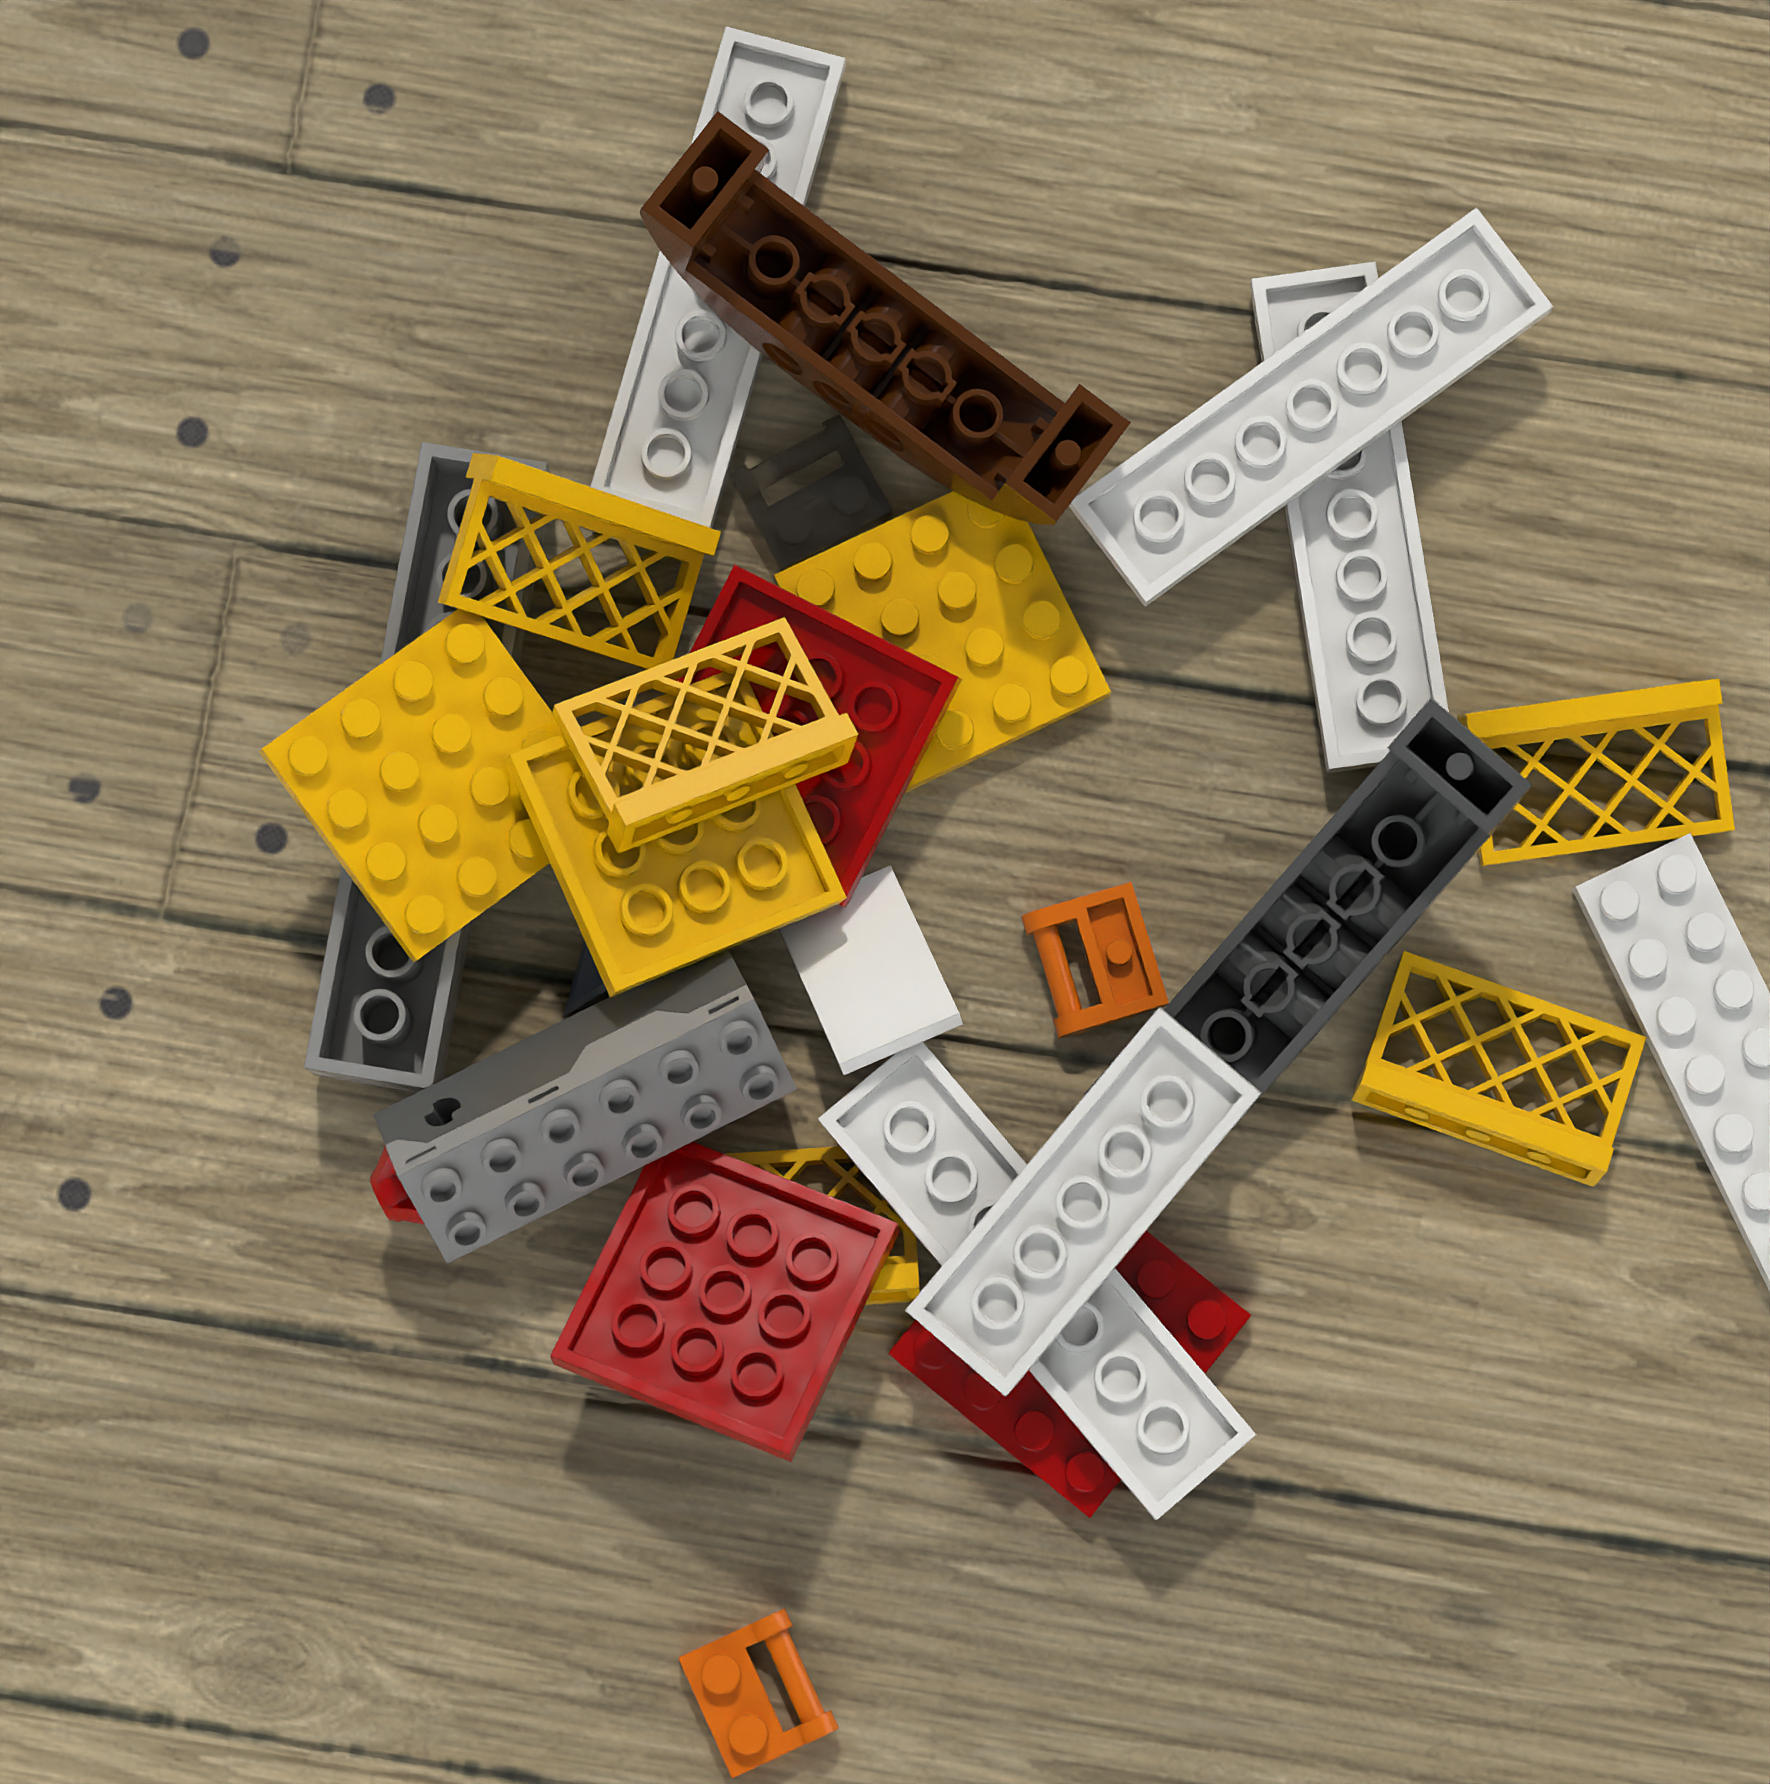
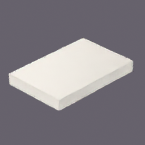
[779,865,963,1075]

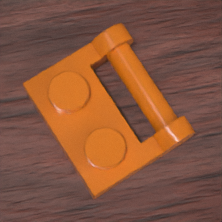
[1021,882,1169,1039]
[678,1608,839,1778]

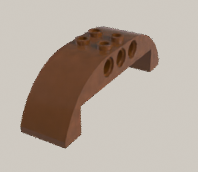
[640,111,1131,525]

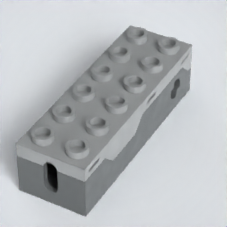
[369,949,797,1264]

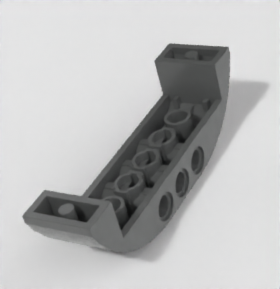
[1084,698,1532,1131]

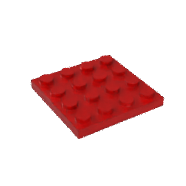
[675,564,962,908]
[550,1142,899,1462]
[888,1230,1252,1518]

